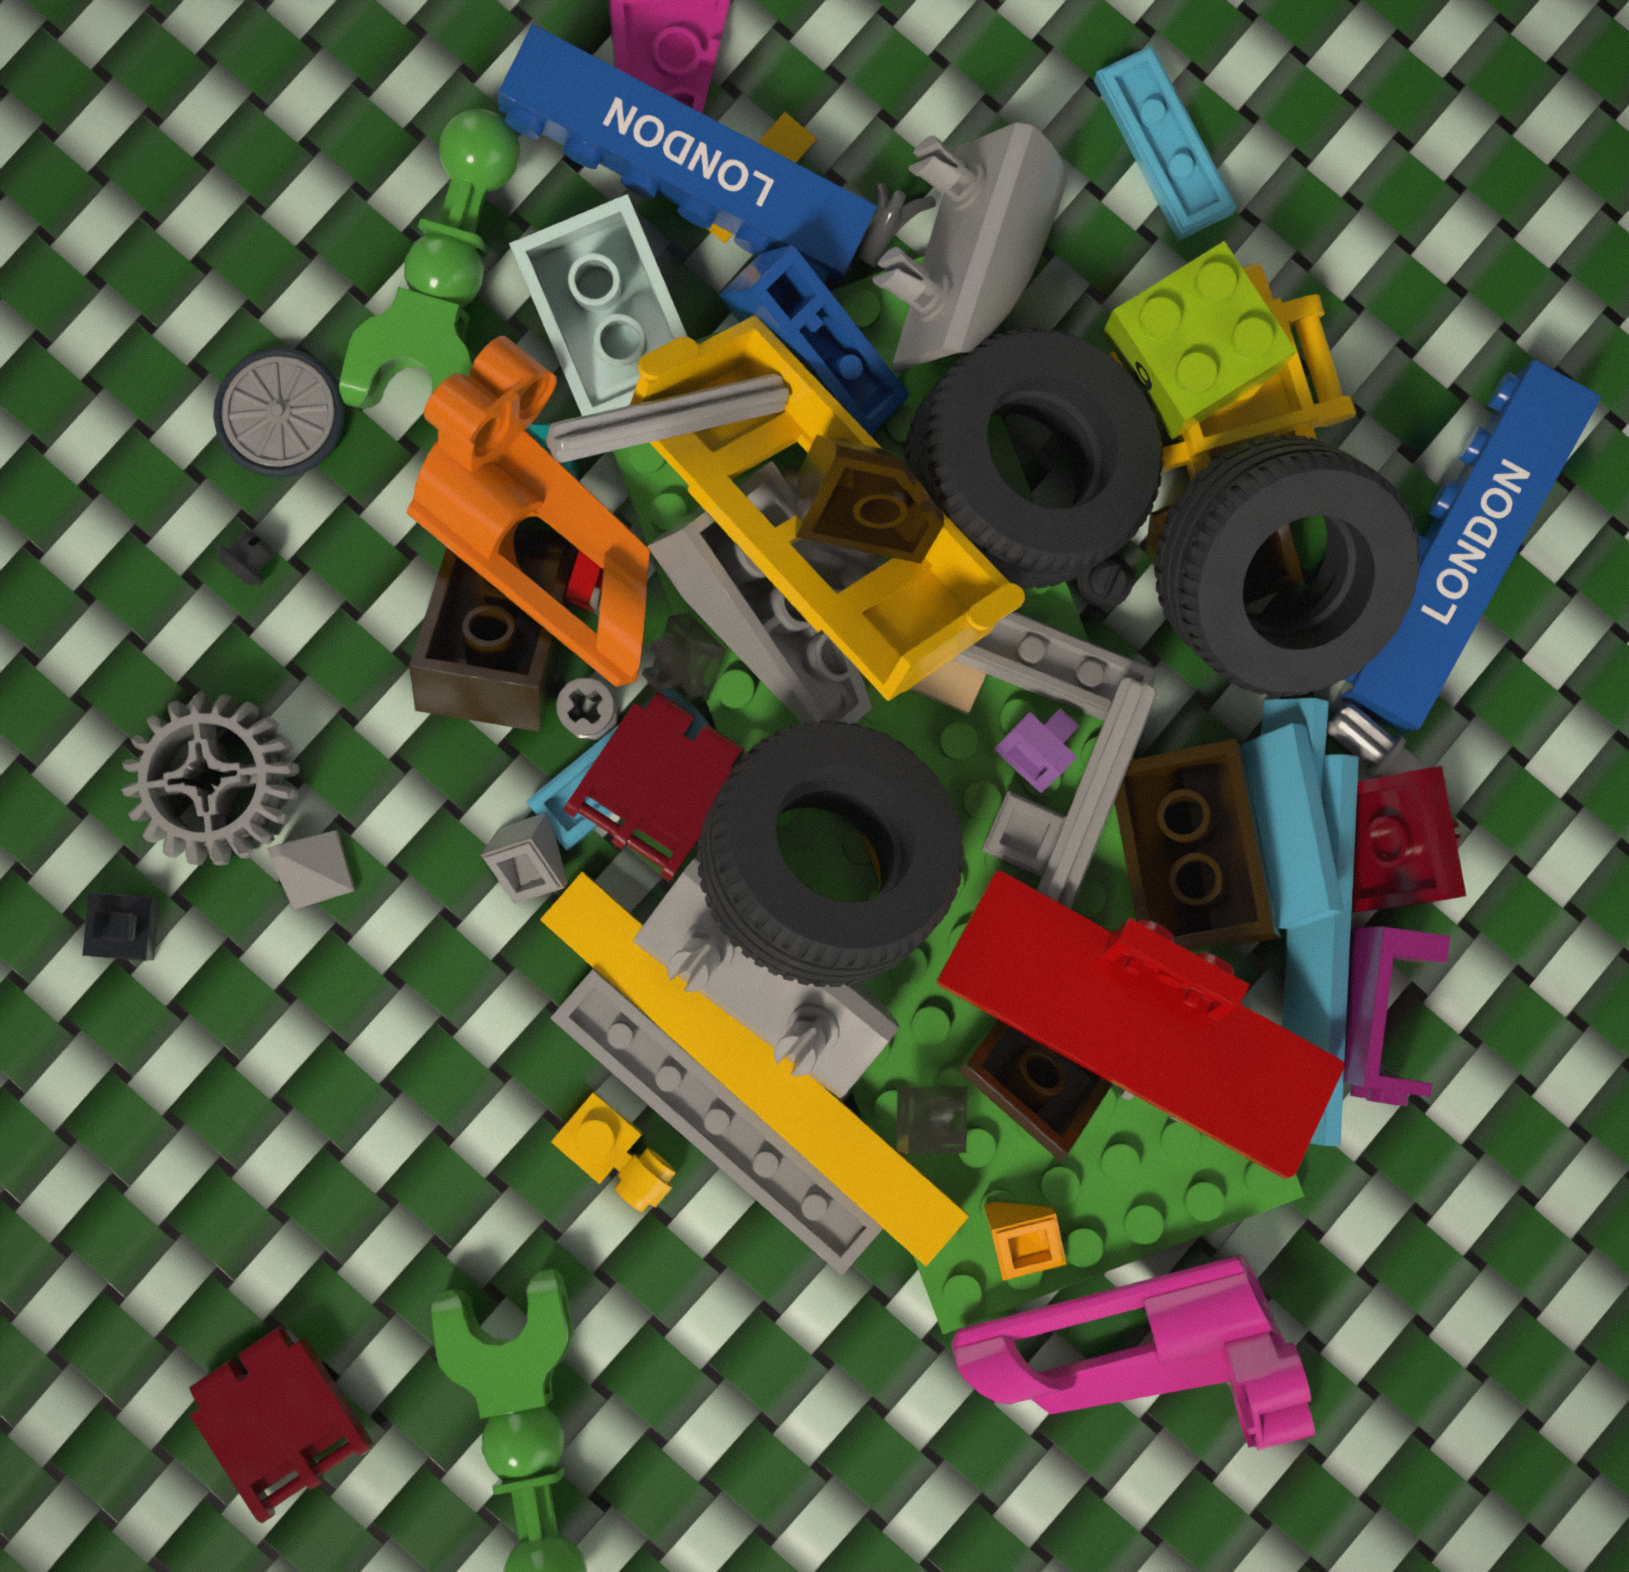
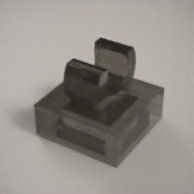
[642,612,726,705]
[896,1085,967,1154]

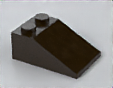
[409,527,579,732]

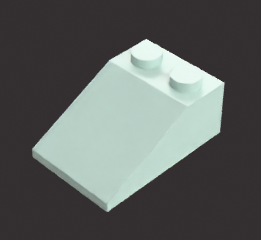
[509,194,687,416]

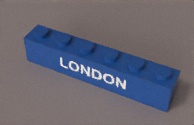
[498,24,878,287]
[1336,359,1602,734]

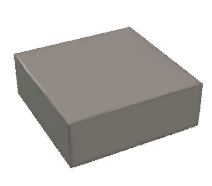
[980,791,1066,877]

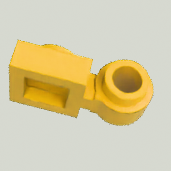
[551,1091,677,1213]

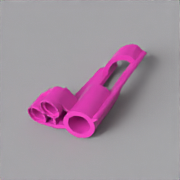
[951,1254,1315,1451]

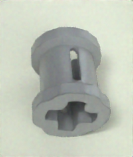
[556,678,619,741]

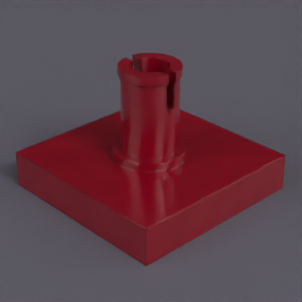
[1351,766,1467,913]

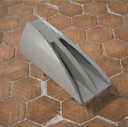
[873,122,1067,373]
[633,856,899,1099]

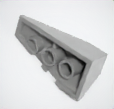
[647,461,872,724]

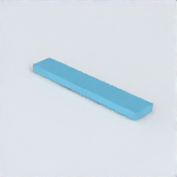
[1282,754,1359,1146]

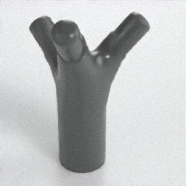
[853,183,936,270]

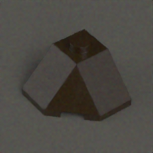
[795,434,944,564]

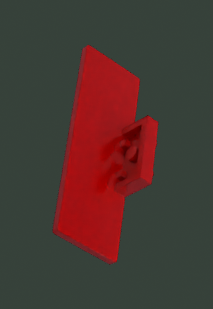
[937,871,1345,1179]

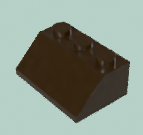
[1114,739,1281,952]

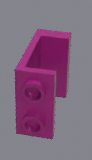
[1343,927,1450,1106]

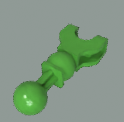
[339,109,520,409]
[431,1268,588,1572]

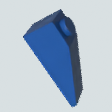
[718,245,910,436]

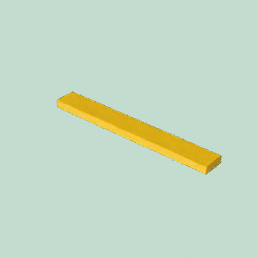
[540,872,970,1267]

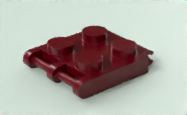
[563,692,744,882]
[189,1325,373,1523]

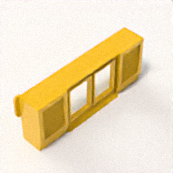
[629,315,1025,701]

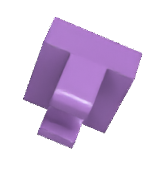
[994,708,1079,793]

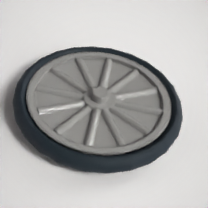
[213,348,346,478]

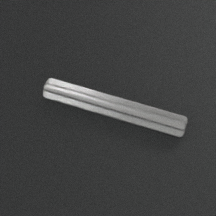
[546,373,789,463]
[1037,678,1157,909]

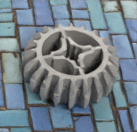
[121,694,300,866]

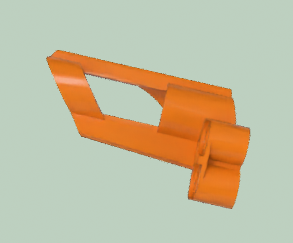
[407,336,650,687]

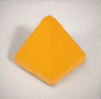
[983,1201,1066,1281]

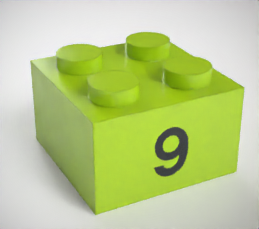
[1102,241,1297,439]

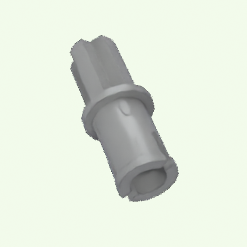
[1327,703,1446,783]

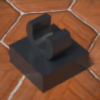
[82,892,160,961]

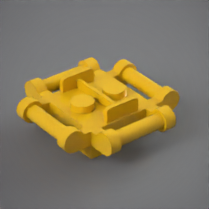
[1109,263,1356,481]

